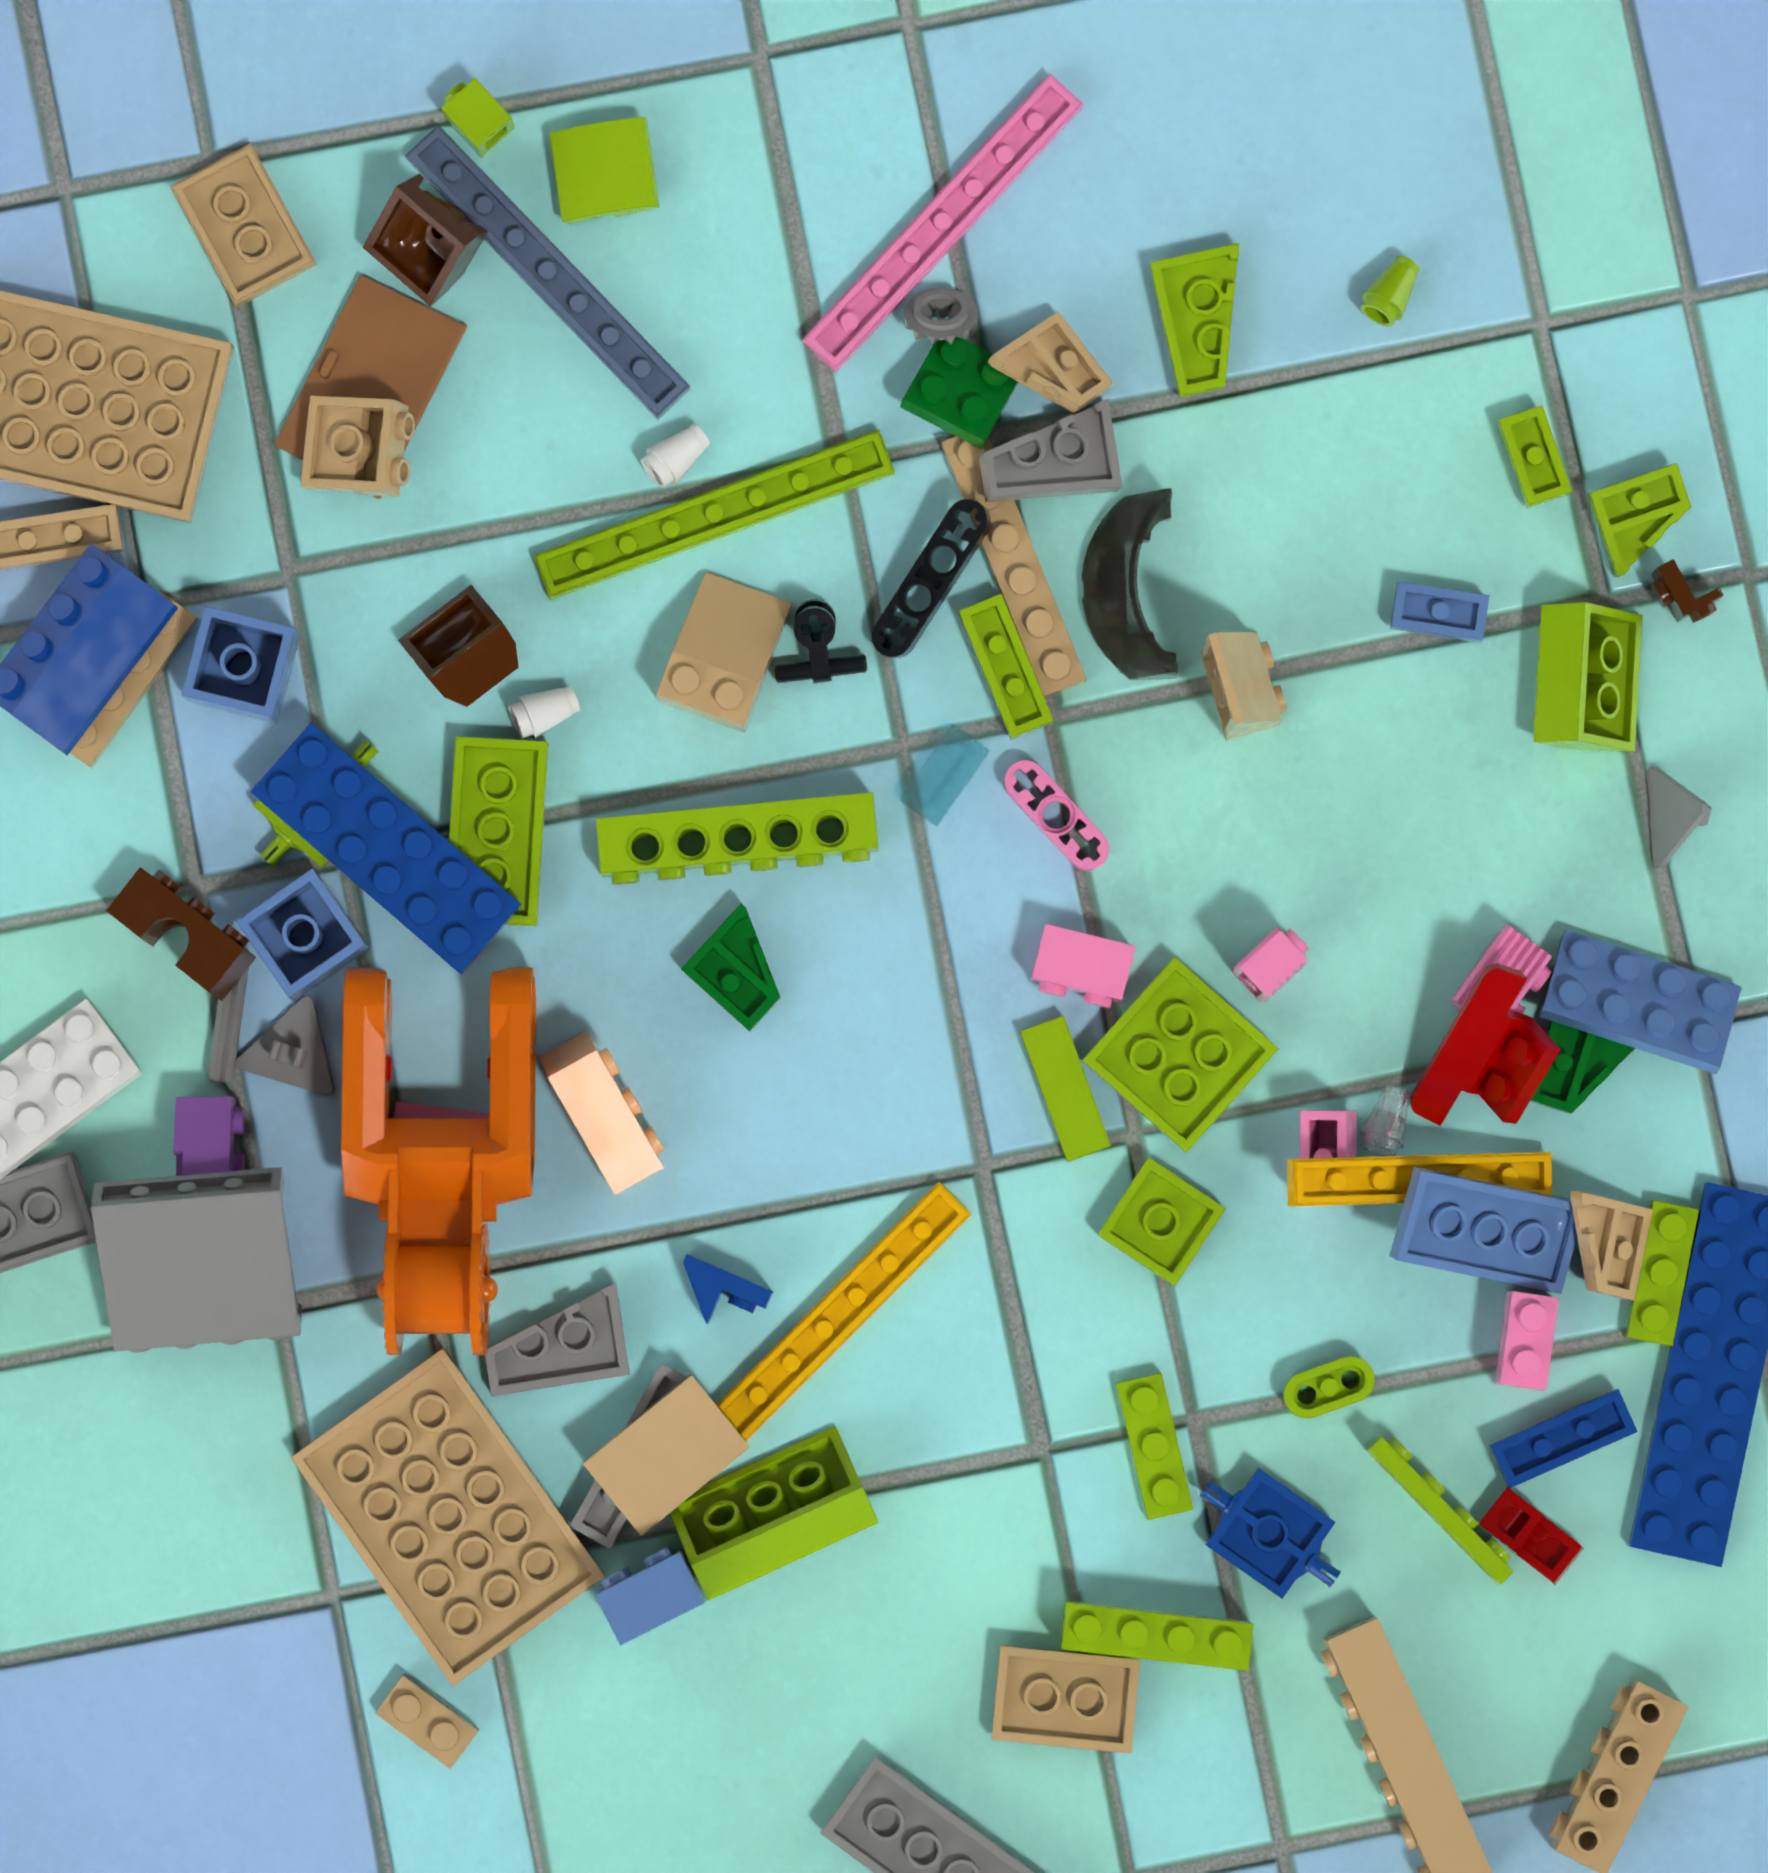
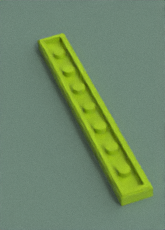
[534,429,895,600]

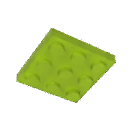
[1082,957,1279,1153]

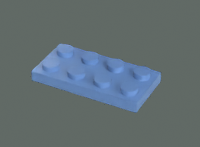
[1539,929,1742,1074]
[1389,1166,1577,1294]

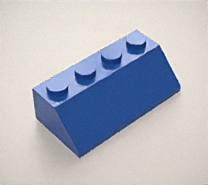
[0,543,178,756]

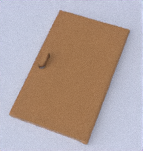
[274,274,467,499]

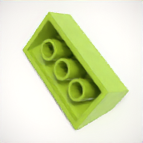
[670,1426,879,1600]

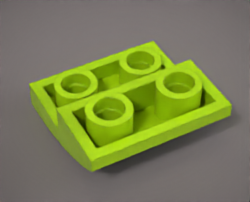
[549,117,660,224]

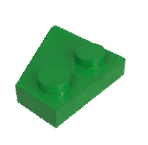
[681,903,781,1032]
[1530,1021,1636,1114]

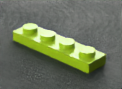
[1365,1437,1514,1585]

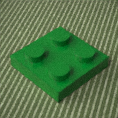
[900,337,1019,449]

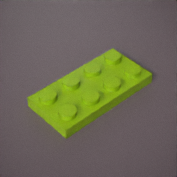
[449,736,549,927]

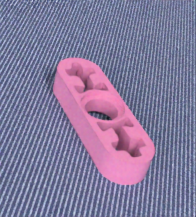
[1004,760,1109,871]

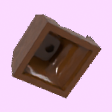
[362,174,488,307]
[398,585,519,707]

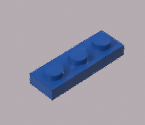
[1489,1389,1638,1488]

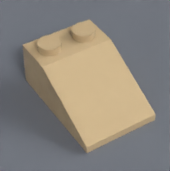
[656,572,792,733]
[1201,632,1287,740]

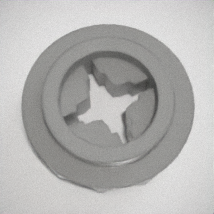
[904,288,978,345]

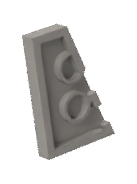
[979,399,1122,502]
[485,1282,630,1396]

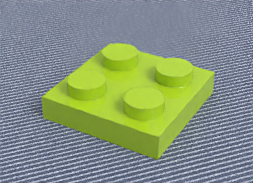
[1097,1157,1226,1287]

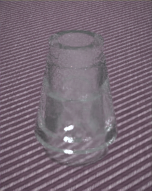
[1359,1085,1410,1156]

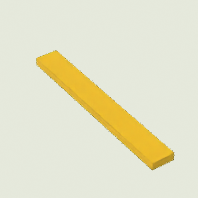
[717,1182,972,1441]

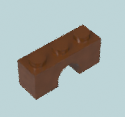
[106,867,256,1001]

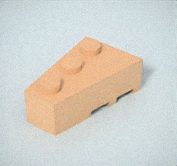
[539,1030,664,1195]

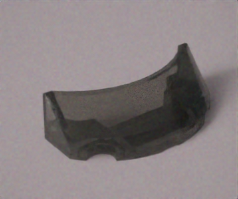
[1081,488,1178,680]

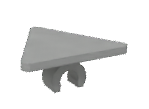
[1647,767,1712,868]
[235,996,334,1096]

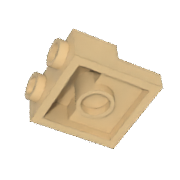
[300,396,415,497]

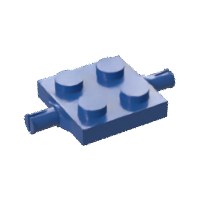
[1199,1468,1341,1599]

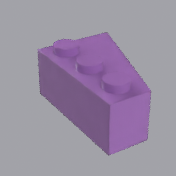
[173,1096,245,1176]

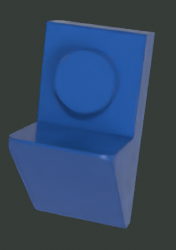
[683,1254,773,1324]

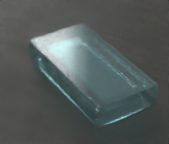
[899,724,990,827]

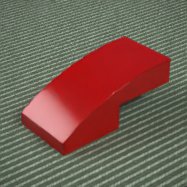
[1478,1487,1584,1585]

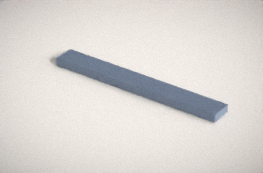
[405,125,691,420]

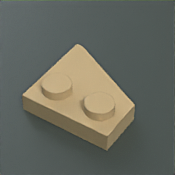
[987,312,1113,413]
[1570,1191,1653,1301]

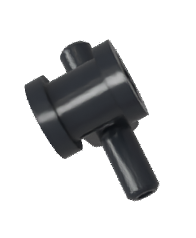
[774,599,868,684]

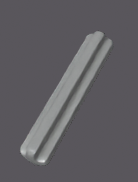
[208,948,250,1084]

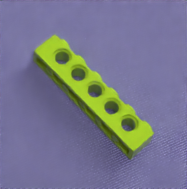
[596,792,879,885]

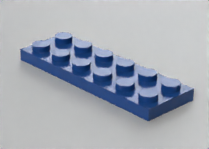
[250,722,522,975]

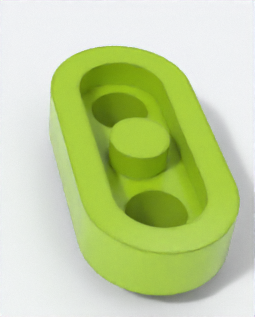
[1283,1356,1375,1419]

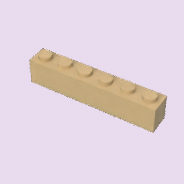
[1320,1616,1493,1873]

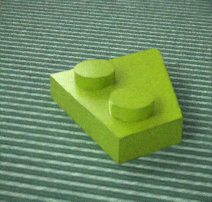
[1587,463,1691,577]

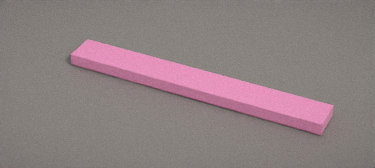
[802,74,1083,373]

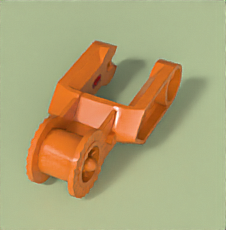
[341,967,536,1355]

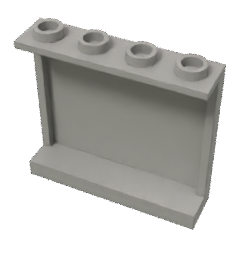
[91,1167,302,1353]

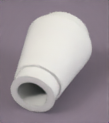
[641,423,710,488]
[508,686,580,739]

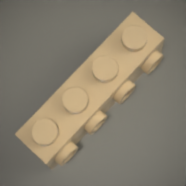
[1548,1679,1689,1873]

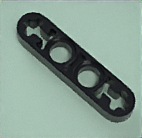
[872,499,991,658]

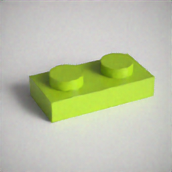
[1497,405,1573,509]

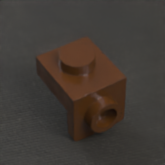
[1650,559,1724,623]

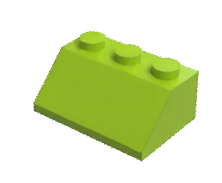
[1533,602,1643,752]

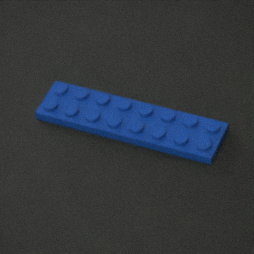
[1628,1182,1768,1567]

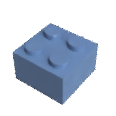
[182,606,300,724]
[236,868,371,1001]
[595,1546,708,1645]

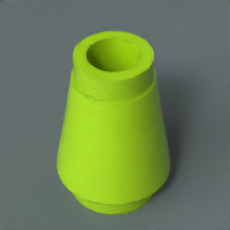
[1361,255,1420,327]

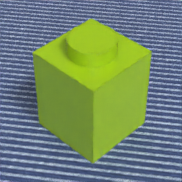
[441,78,515,158]

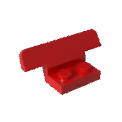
[1410,964,1561,1126]

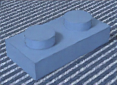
[1390,581,1490,643]

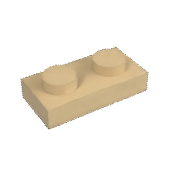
[375,1674,479,1769]

